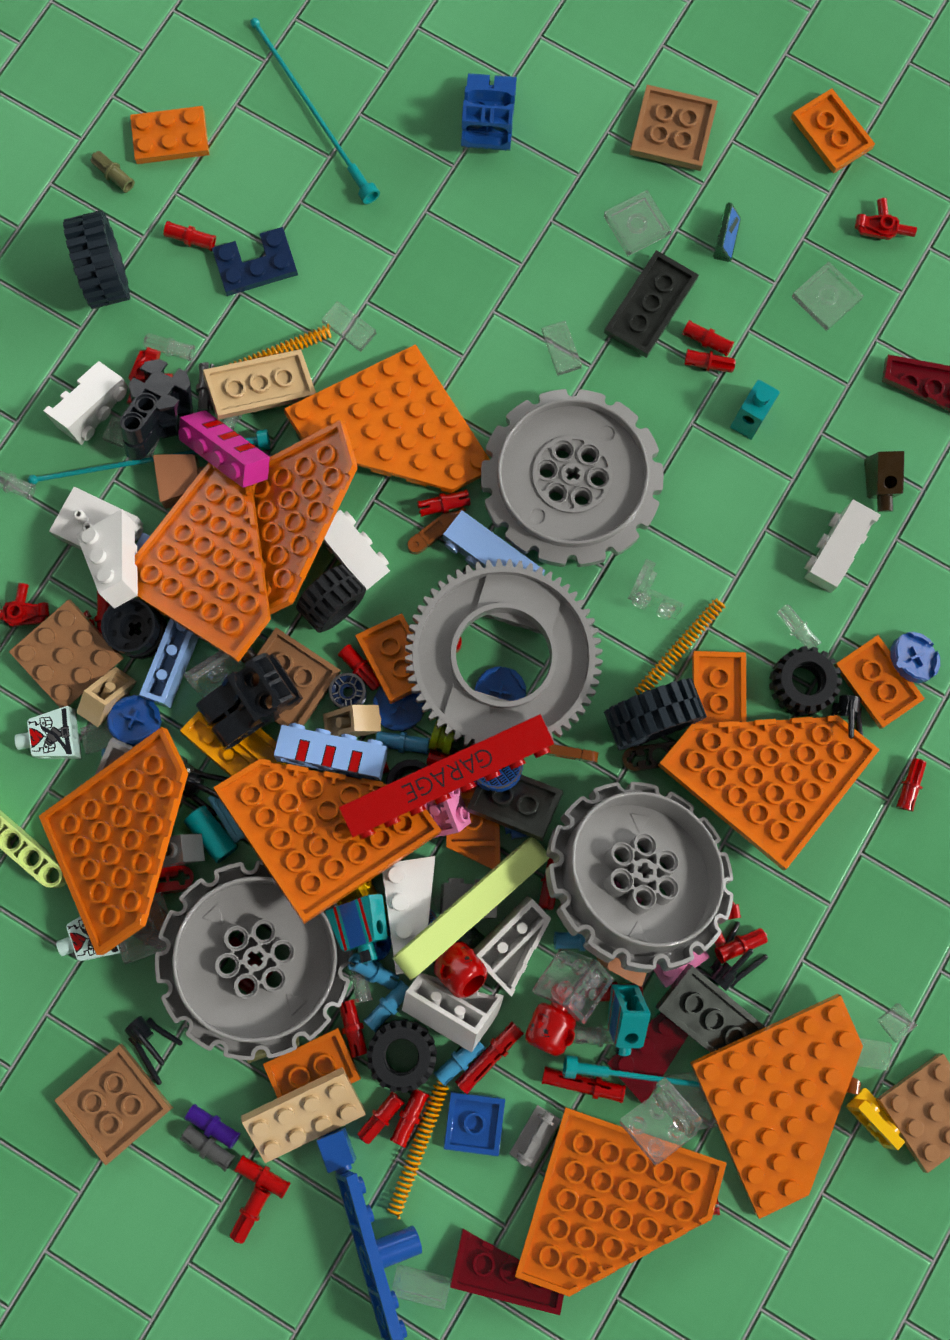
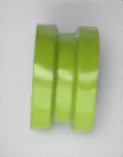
[428,720,455,755]

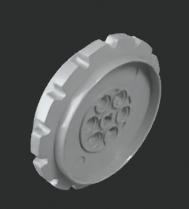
[481,389,664,567]
[545,782,733,973]
[155,861,353,1060]

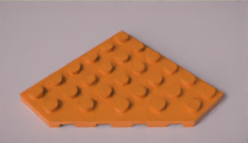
[284,344,490,493]
[251,420,358,615]
[135,462,271,662]
[658,715,880,871]
[39,727,188,955]
[213,759,441,924]
[690,994,863,1219]
[515,1108,727,1297]

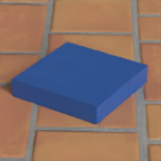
[444,1091,505,1156]

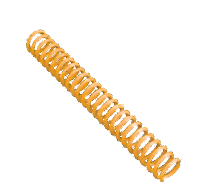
[225,324,331,365]
[635,599,726,695]
[386,1080,449,1220]

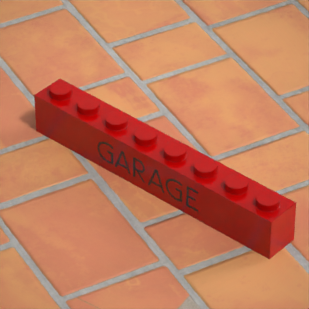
[339,714,555,840]

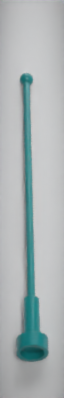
[250,18,380,204]
[28,429,271,485]
[563,1055,701,1088]

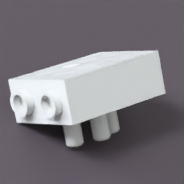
[49,487,143,550]

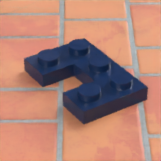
[212,227,298,296]

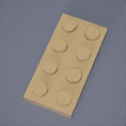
[203,349,316,420]
[241,1067,366,1163]

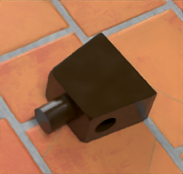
[864,451,904,512]

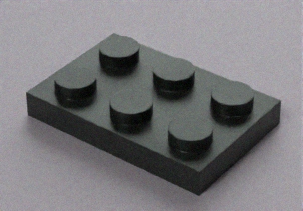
[467,774,563,841]

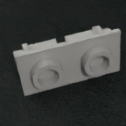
[509,1105,561,1169]

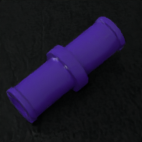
[185,1104,241,1149]

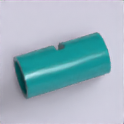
[184,805,238,864]

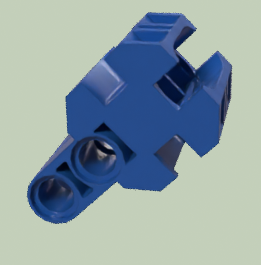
[461,73,517,151]

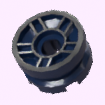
[329,673,367,709]

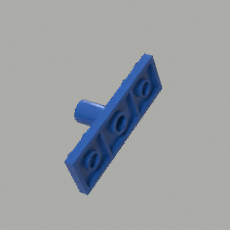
[335,1170,422,1340]

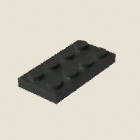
[604,250,699,358]
[655,963,765,1053]

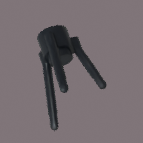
[831,695,863,739]
[182,768,229,817]
[710,921,768,991]
[125,1016,183,1085]

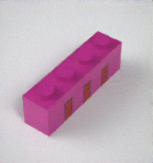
[178,410,270,488]

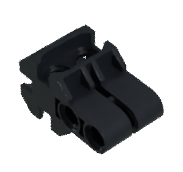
[120,359,193,460]
[196,653,303,750]

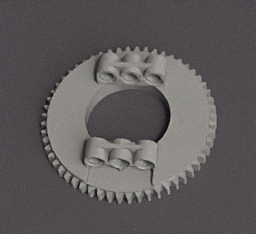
[405,559,603,746]

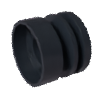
[101,598,167,660]

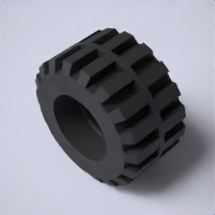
[296,565,366,633]
[769,646,842,716]
[367,1019,437,1093]

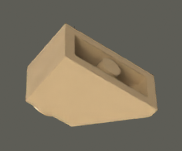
[76,667,136,727]
[323,705,381,737]

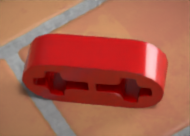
[154,865,194,895]

